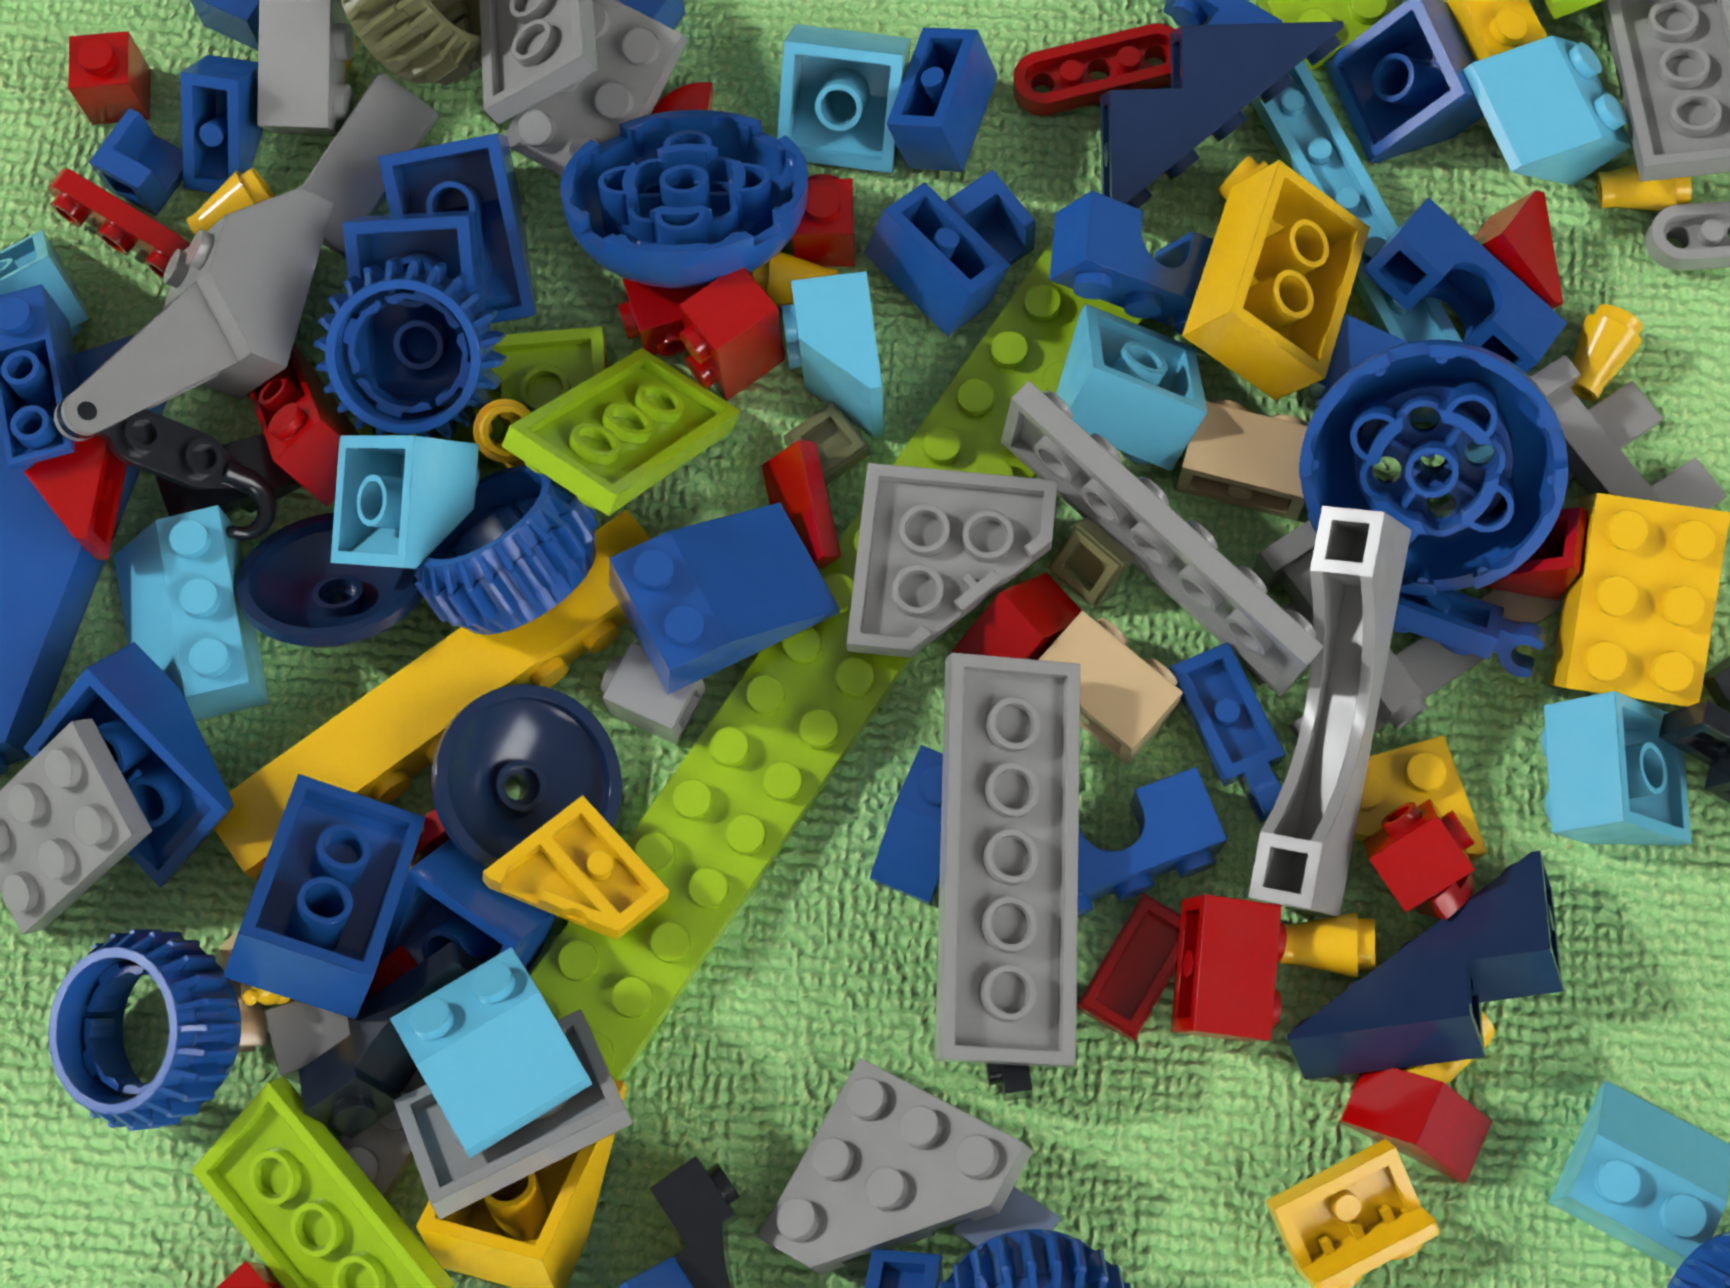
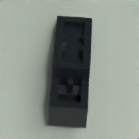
[299,942,483,1139]
[650,1156,740,1288]

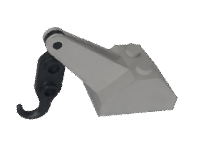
[54,187,334,541]

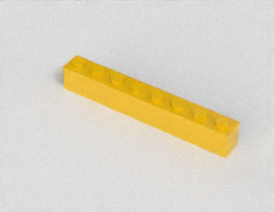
[214,509,650,882]

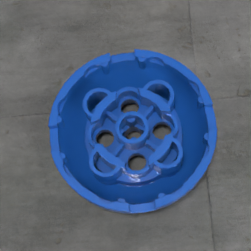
[560,110,808,289]
[1299,340,1568,596]

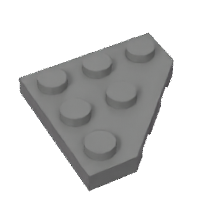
[846,463,1058,658]
[757,1058,1033,1275]

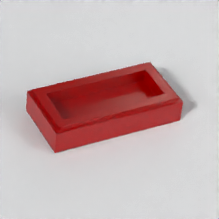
[761,440,841,569]
[1077,893,1181,1042]

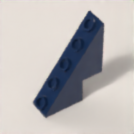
[1100,21,1343,209]
[1287,851,1563,1080]

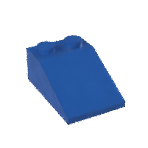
[378,133,537,324]
[342,210,488,406]
[609,502,840,695]
[24,642,234,888]
[223,774,426,1019]

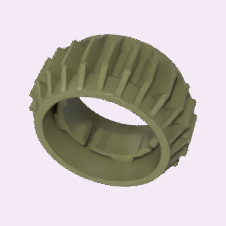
[341,0,482,86]

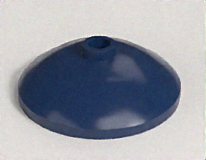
[236,512,423,648]
[431,684,622,869]

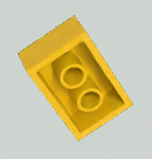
[1182,160,1370,400]
[1549,493,1730,707]

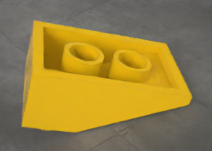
[416,1079,627,1288]

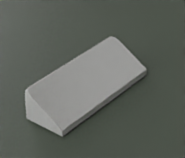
[301,72,439,256]

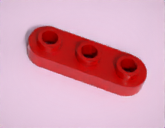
[1013,23,1176,115]
[47,168,190,279]

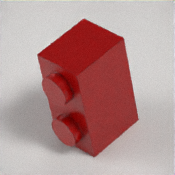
[679,267,785,401]
[1171,894,1287,1042]

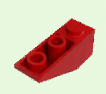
[250,343,360,507]

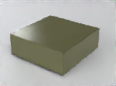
[784,401,870,486]
[1048,516,1135,608]

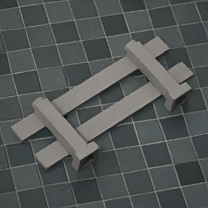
[1241,355,1727,737]

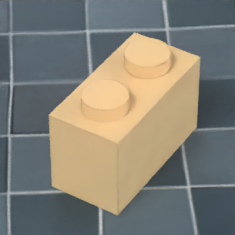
[1176,400,1308,521]
[1038,611,1182,765]

